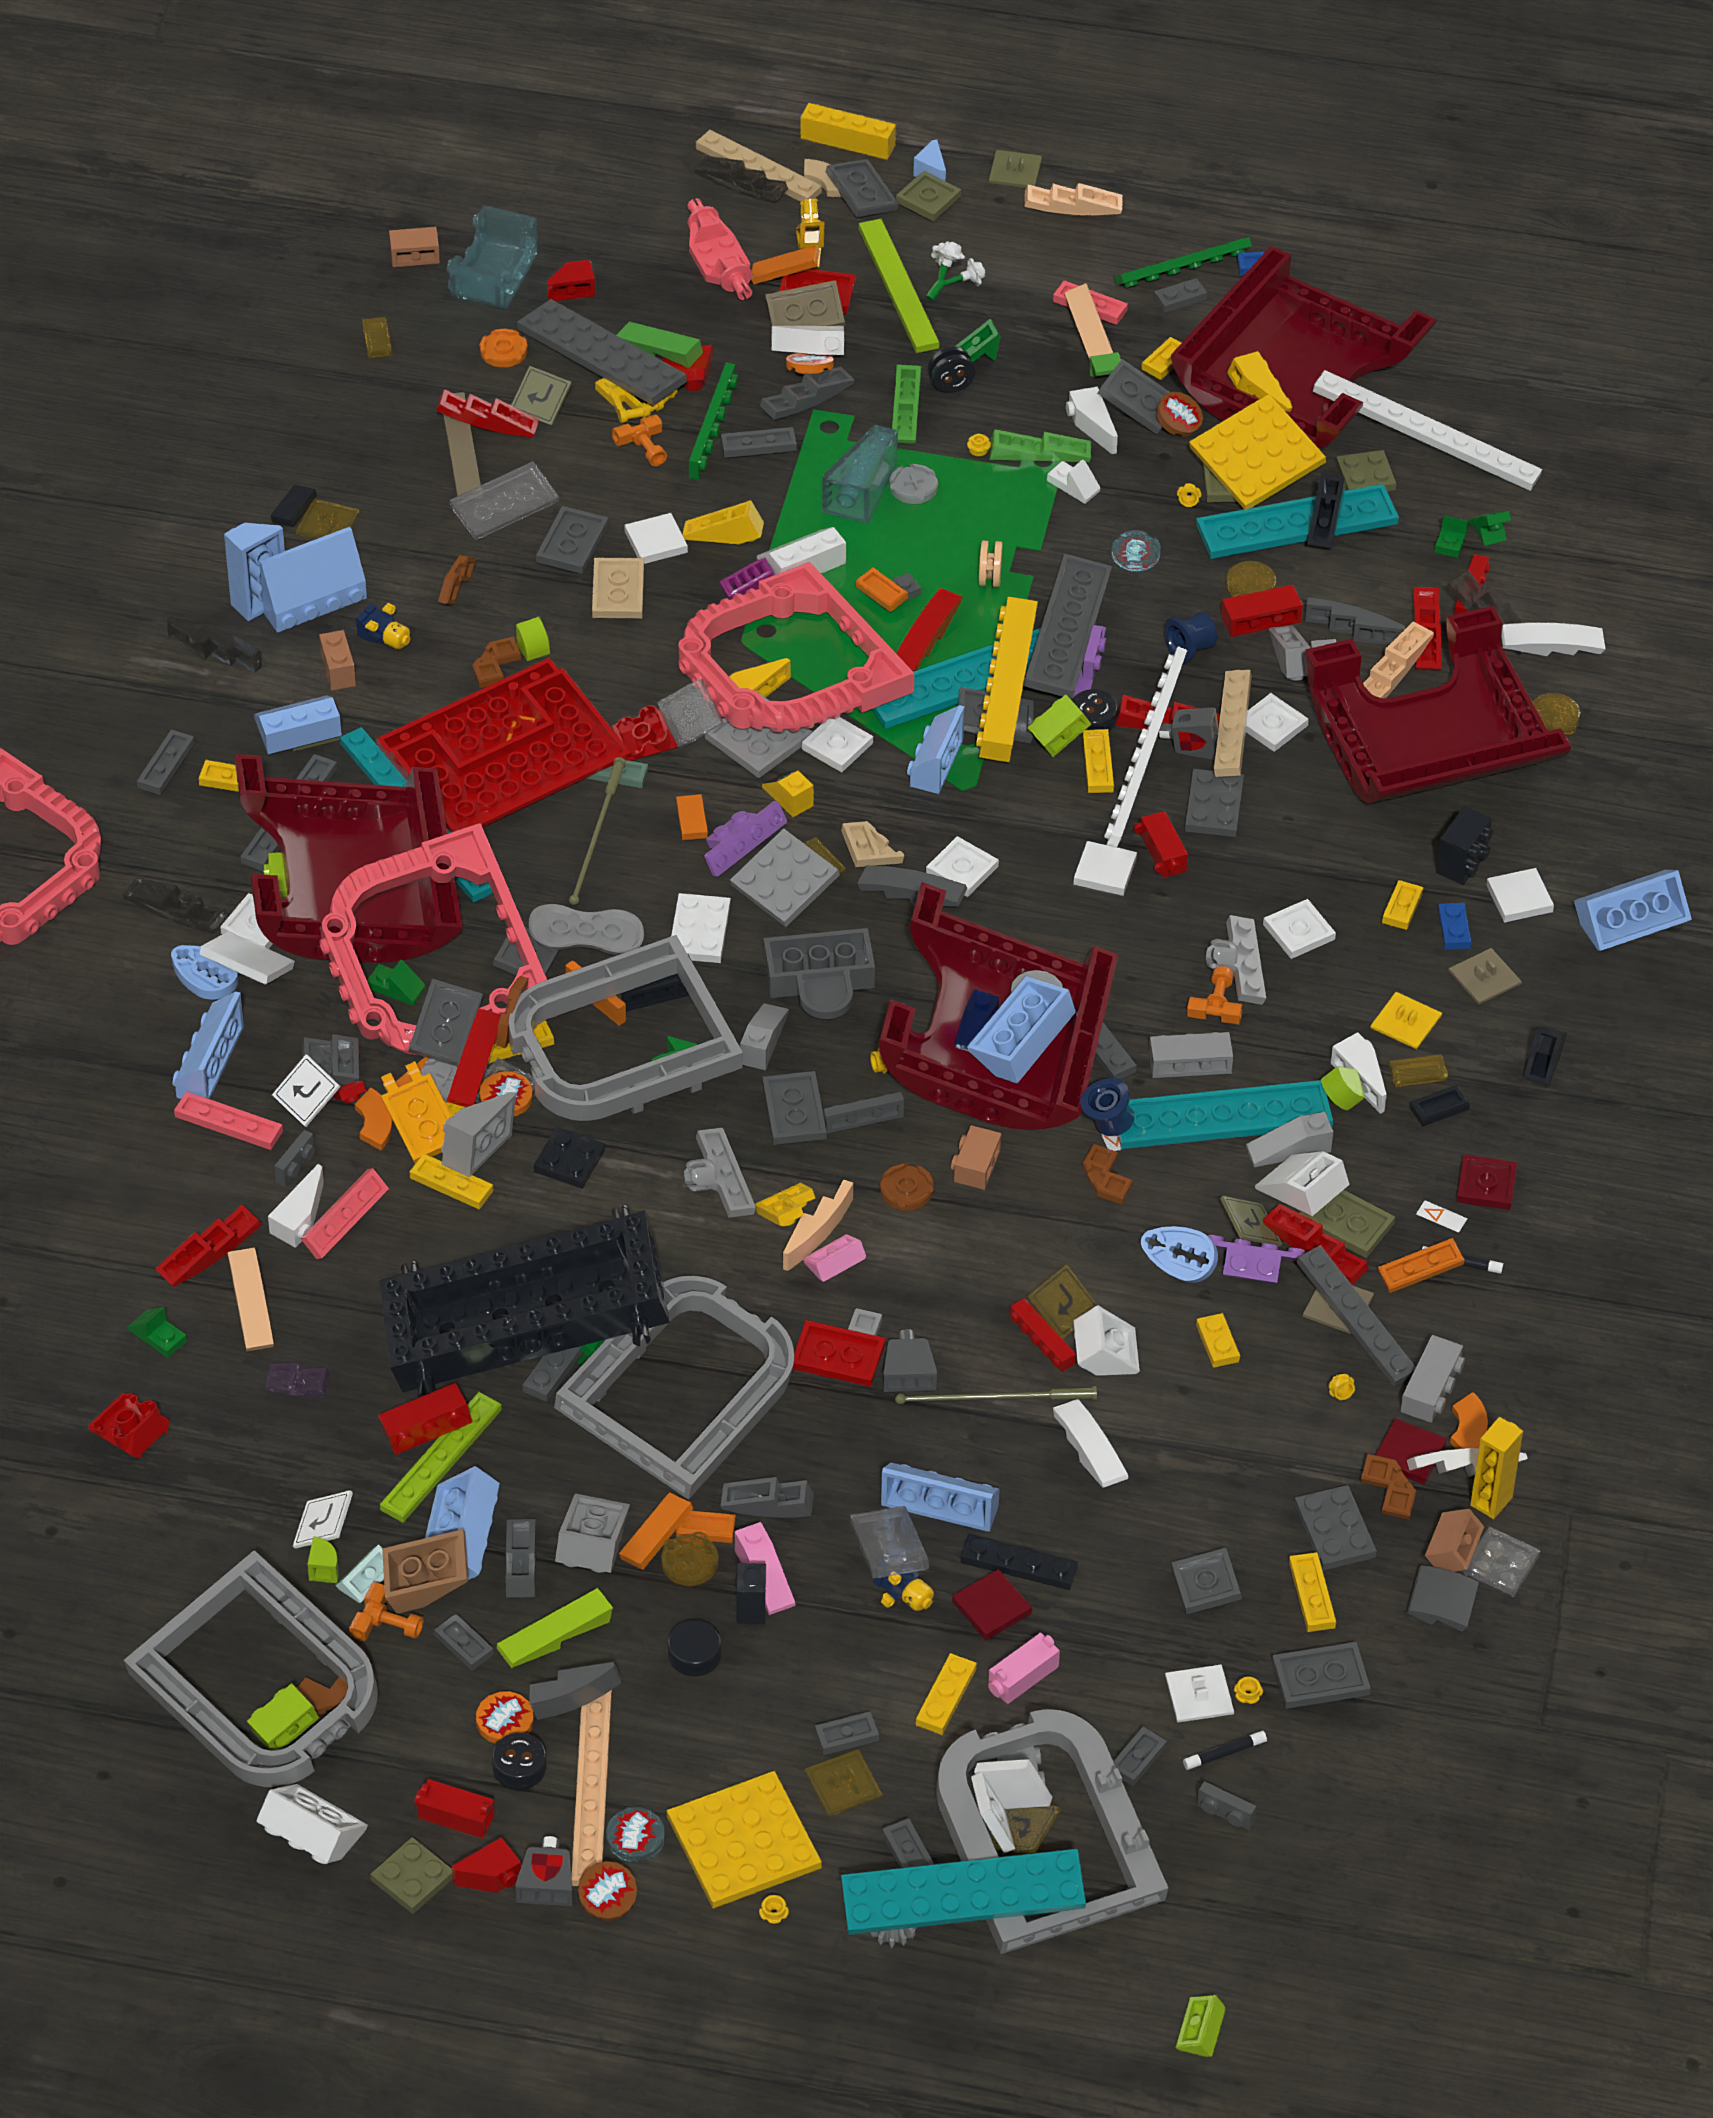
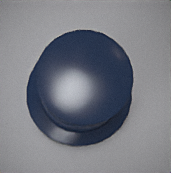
[1165,612,1217,663]
[1080,1078,1135,1136]

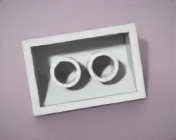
[757,527,846,575]
[256,1784,368,1864]

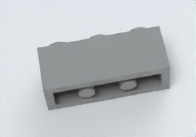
[1149,1032,1233,1078]
[1401,1335,1465,1423]

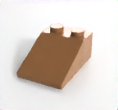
[382,1529,468,1614]

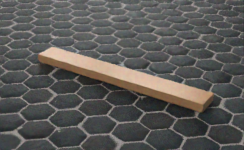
[572,1690,612,1886]

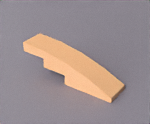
[1025,183,1122,216]
[1064,283,1113,359]
[1363,622,1434,698]
[783,1180,853,1271]
[228,1248,274,1351]

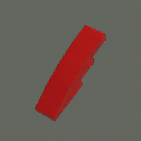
[436,389,539,438]
[1413,587,1441,670]
[896,588,963,672]
[447,1008,501,1107]
[1263,1204,1368,1285]
[155,1205,262,1287]

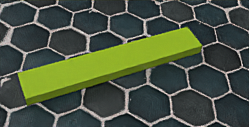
[380,1392,502,1523]

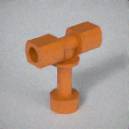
[612,414,667,466]
[1187,966,1242,1024]
[349,1582,424,1641]

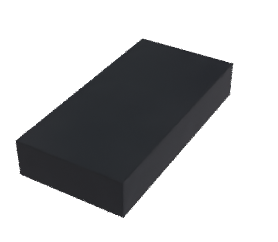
[270,485,317,526]
[1410,1085,1470,1127]

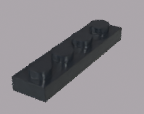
[961,1534,1078,1590]

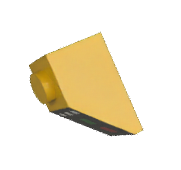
[762,770,814,817]

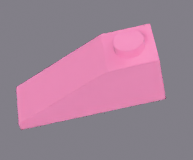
[735,1522,795,1615]

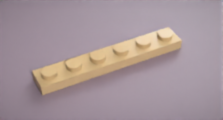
[696,130,822,202]
[1214,670,1252,777]

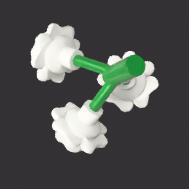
[926,241,985,301]

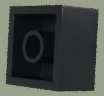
[1436,806,1493,885]

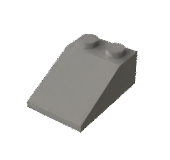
[441,1092,516,1177]
[555,1494,630,1573]

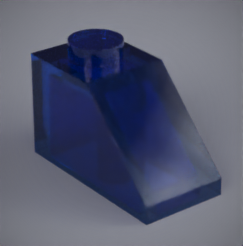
[954,989,999,1051]

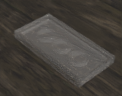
[449,461,559,541]
[850,1506,929,1578]

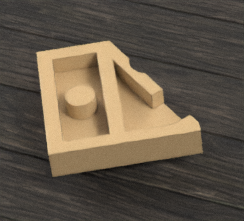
[841,821,904,867]

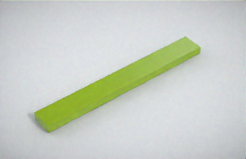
[859,219,939,353]

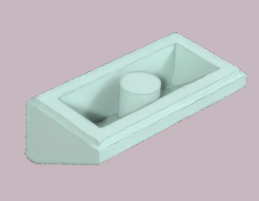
[335,1545,384,1603]

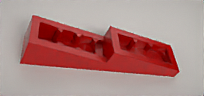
[1115,695,1220,729]

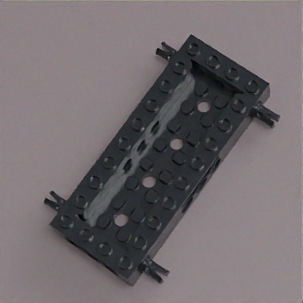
[379,1205,670,1398]

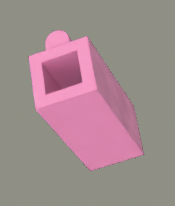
[988,1633,1060,1704]

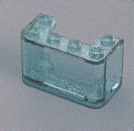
[447,205,538,309]

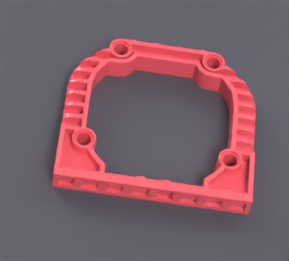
[678,562,914,733]
[0,748,101,945]
[319,823,557,1055]

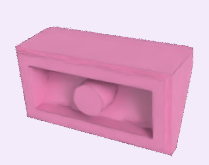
[803,1234,866,1282]

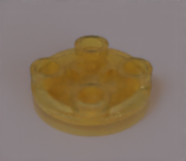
[1226,561,1276,597]
[1532,693,1580,734]
[661,1532,718,1586]

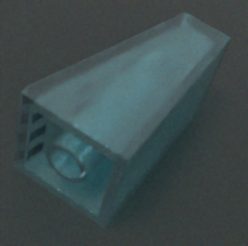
[822,425,898,524]

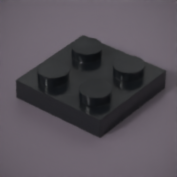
[533,1127,605,1189]

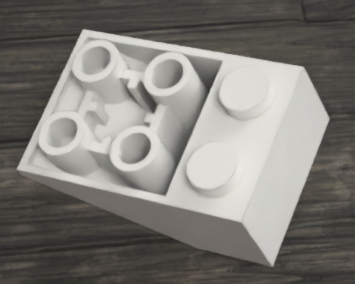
[1255,1151,1349,1216]

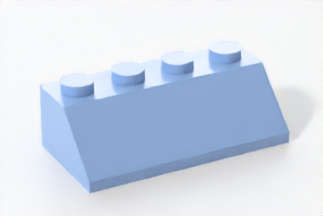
[224,523,285,621]
[1574,870,1692,951]
[967,976,1076,1083]
[173,991,244,1099]
[881,1463,1000,1532]
[425,1466,500,1580]

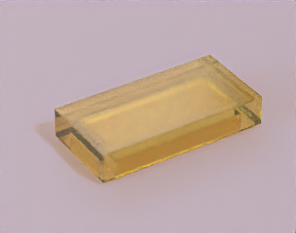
[362,317,392,358]
[1389,1054,1448,1087]

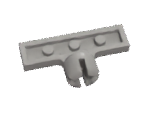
[1206,915,1266,1005]
[684,1128,756,1218]

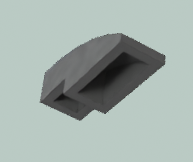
[721,1477,814,1518]
[506,1519,536,1597]
[529,1662,622,1720]

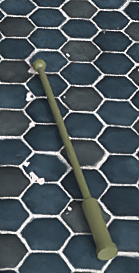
[569,757,627,905]
[895,1386,1097,1404]

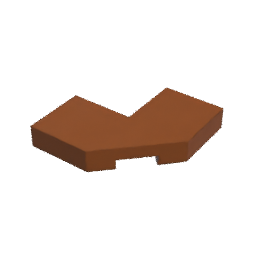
[438,555,476,605]
[472,637,521,688]
[496,976,529,1048]
[1083,1144,1133,1205]
[1361,1454,1416,1520]
[297,1677,348,1715]

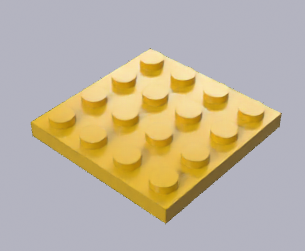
[1189,394,1326,510]
[667,1771,822,1908]

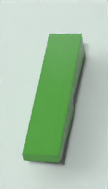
[617,322,703,368]
[891,365,921,444]
[989,429,1091,462]

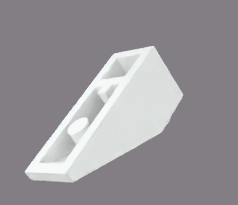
[772,326,844,355]
[1066,387,1118,454]
[1331,1032,1386,1113]
[268,1164,324,1248]

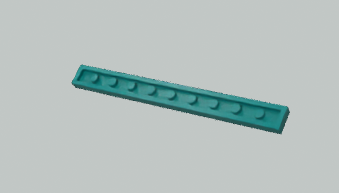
[340,727,493,903]

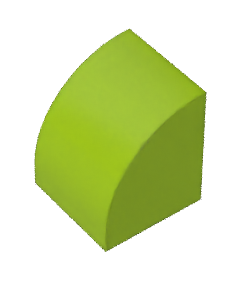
[516,617,550,662]
[1321,1066,1365,1110]
[308,1536,339,1583]

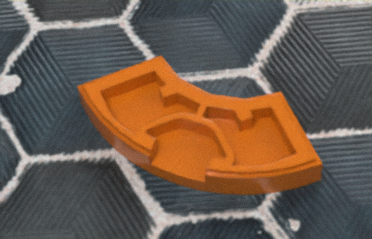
[355,1088,392,1151]
[1450,1392,1488,1449]

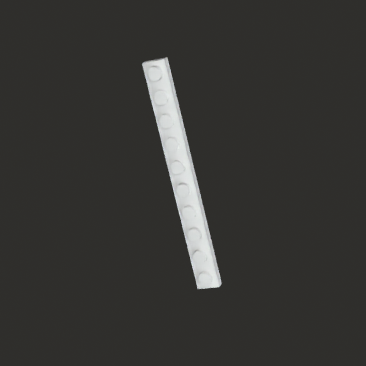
[1313,370,1542,491]
[1104,647,1187,848]

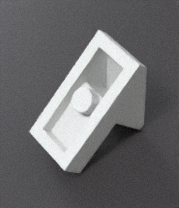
[1047,460,1100,504]

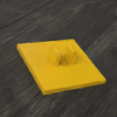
[1370,992,1442,1049]

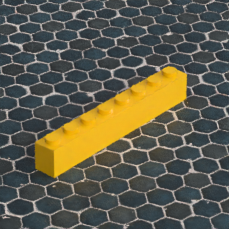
[976,596,1038,762]

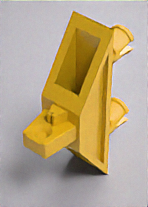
[795,199,825,268]

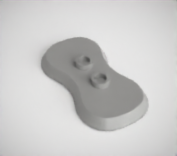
[529,904,644,955]

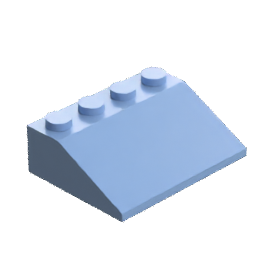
[259,527,367,633]

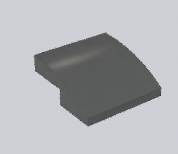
[302,1034,359,1085]
[1407,1565,1479,1632]

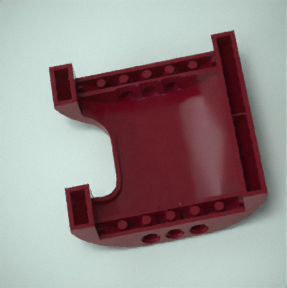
[1171,246,1436,449]
[1305,605,1571,803]
[234,754,463,963]
[878,882,1119,1130]

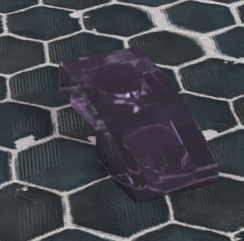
[266,1362,329,1397]

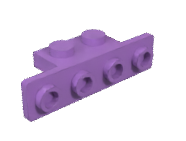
[1072,625,1106,699]
[704,801,787,877]
[1208,1235,1305,1284]

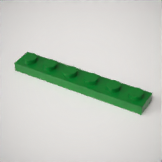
[1113,237,1252,288]
[689,363,739,480]

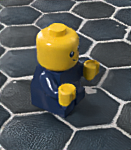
[356,603,410,650]
[873,1552,934,1611]

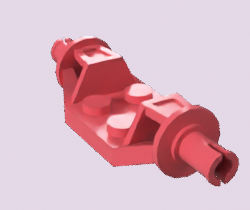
[687,198,752,300]

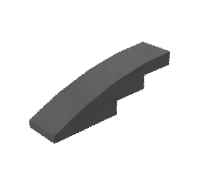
[760,367,855,420]
[1305,597,1405,645]
[857,865,967,906]

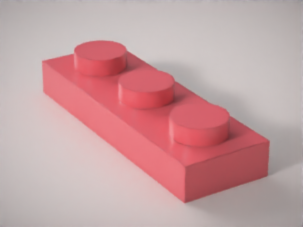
[1053,281,1128,325]

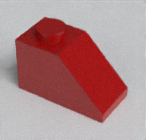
[547,260,595,301]
[452,1837,521,1893]

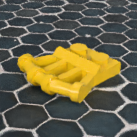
[595,378,678,423]

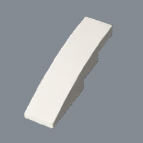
[1501,623,1605,656]
[1053,1399,1128,1488]
[1407,1448,1528,1477]

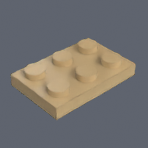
[592,558,644,618]

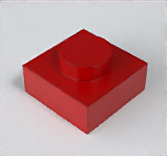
[333,1081,366,1104]

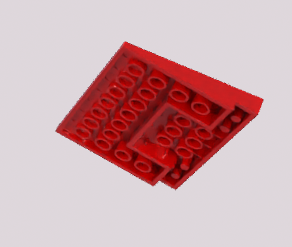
[377,658,631,833]

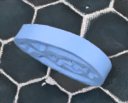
[171,945,239,1000]
[1141,1226,1218,1283]

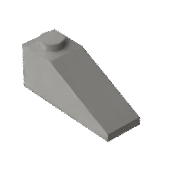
[1268,625,1310,680]
[740,1003,789,1070]
[1246,1112,1333,1167]

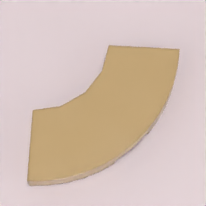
[804,159,842,197]

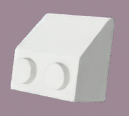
[1073,1305,1140,1375]

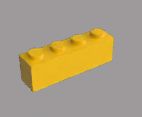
[801,103,896,160]
[1470,1417,1523,1519]

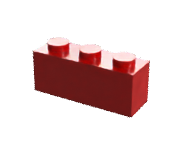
[1221,585,1303,637]
[378,1383,473,1455]

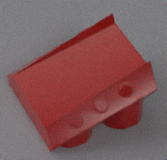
[662,345,713,391]
[612,705,679,761]
[88,1393,169,1459]

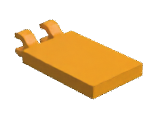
[381,1061,452,1164]

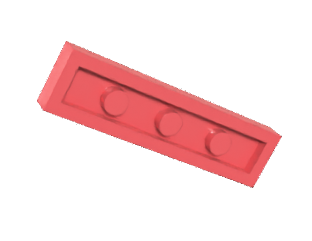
[174,1091,283,1150]
[300,1168,389,1259]

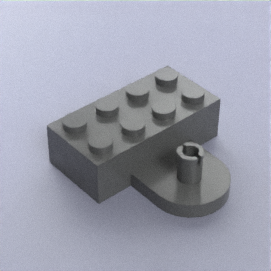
[764,928,875,1019]

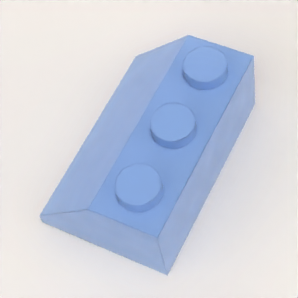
[254,695,342,754]
[907,705,964,794]

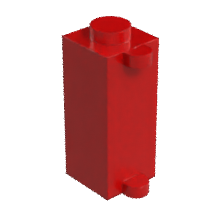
[1133,811,1188,878]
[414,1779,495,1839]

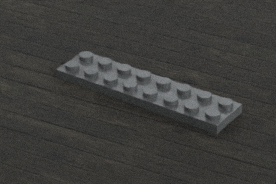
[517,299,687,405]
[1024,554,1112,699]

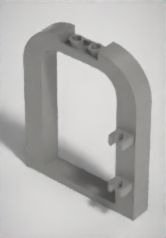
[509,935,743,1121]
[554,1276,794,1500]
[124,1550,378,1787]
[936,1709,1168,1954]

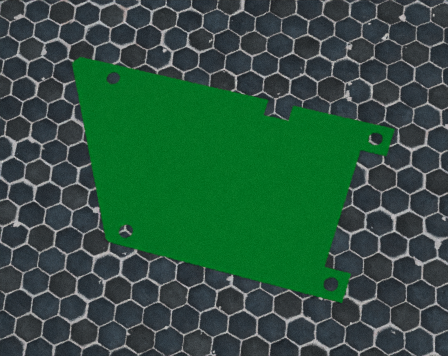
[741,409,1061,791]

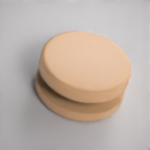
[979,540,1003,587]

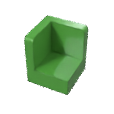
[1089,352,1121,377]

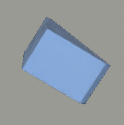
[914,140,946,181]

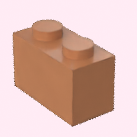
[389,227,440,267]
[319,630,356,691]
[951,1125,1002,1190]
[1425,1508,1484,1572]

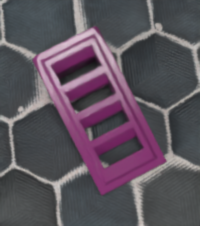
[720,558,774,600]

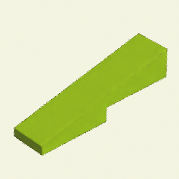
[496,1588,613,1668]

